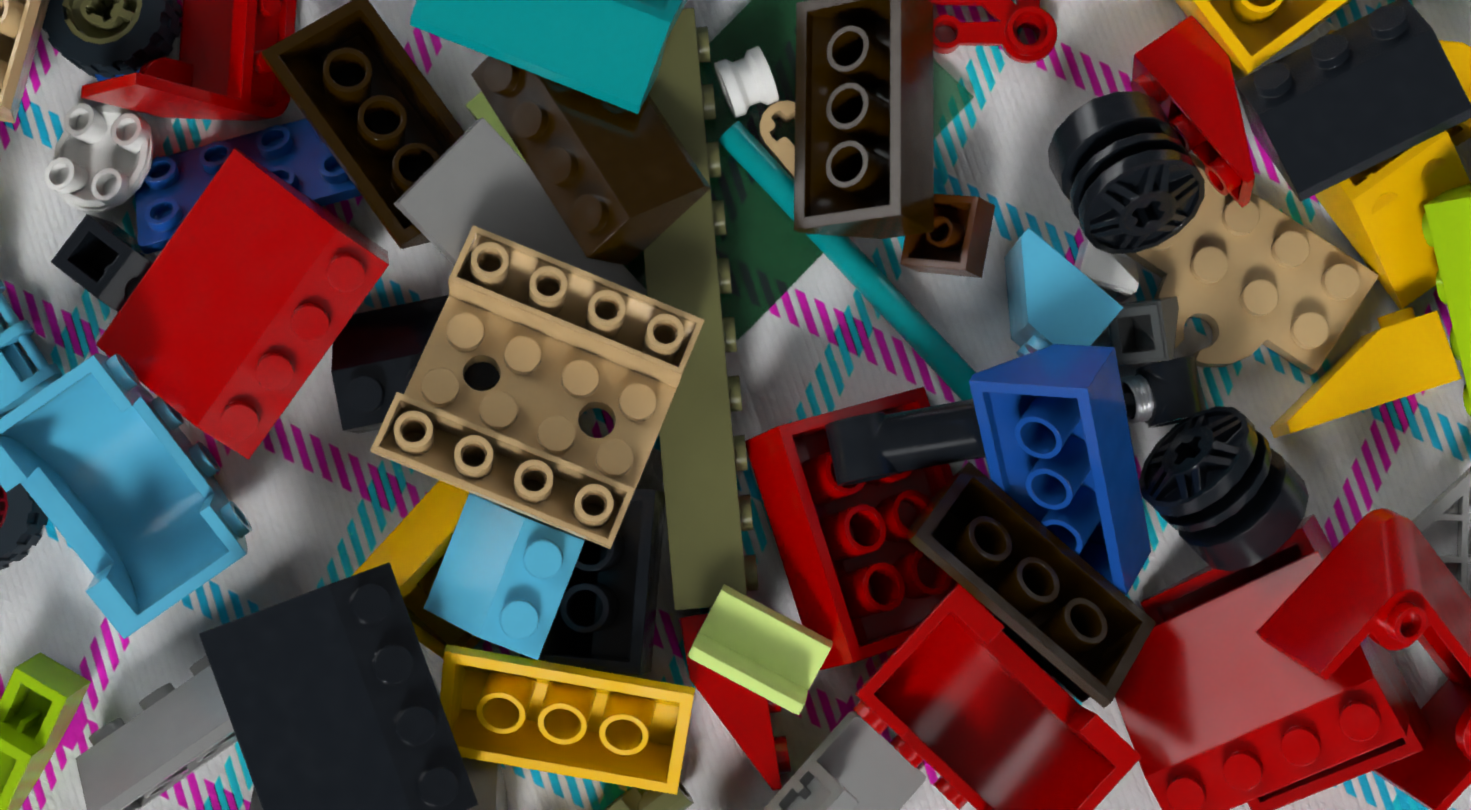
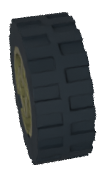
[42,0,182,78]

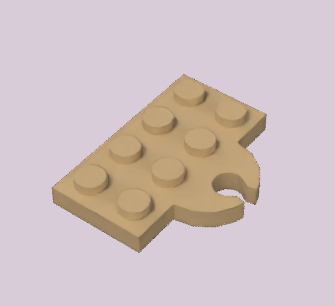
[1126,152,1379,375]

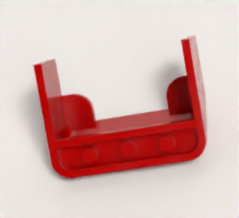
[81,0,297,121]
[1256,508,1471,810]

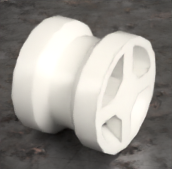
[714,46,779,118]

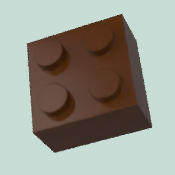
[900,194,995,278]

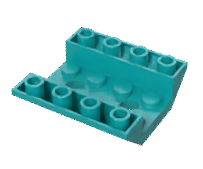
[410,0,687,114]

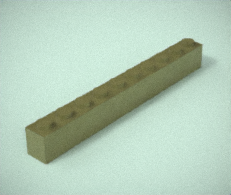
[643,8,759,610]

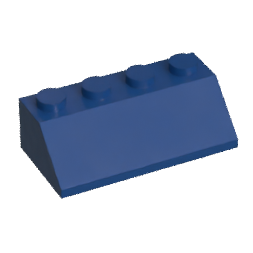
[969,344,1151,595]

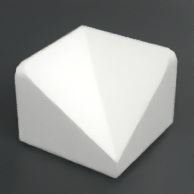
[1074,238,1139,302]

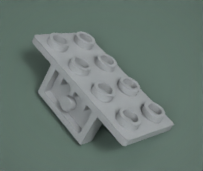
[763,711,926,810]

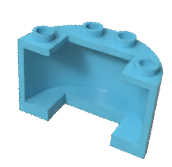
[0,353,252,639]

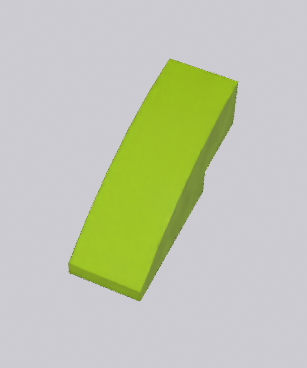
[0,652,91,810]

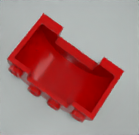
[853,583,1142,810]

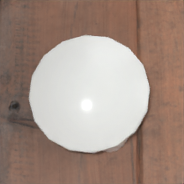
[44,103,155,212]

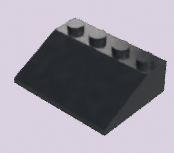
[199,562,479,810]

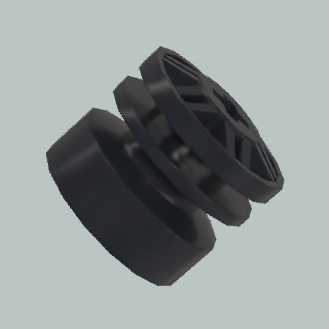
[1048,91,1205,254]
[1139,406,1309,571]

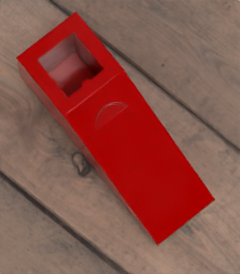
[1131,15,1255,208]
[680,613,791,790]

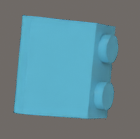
[1004,228,1124,357]
[423,492,585,660]

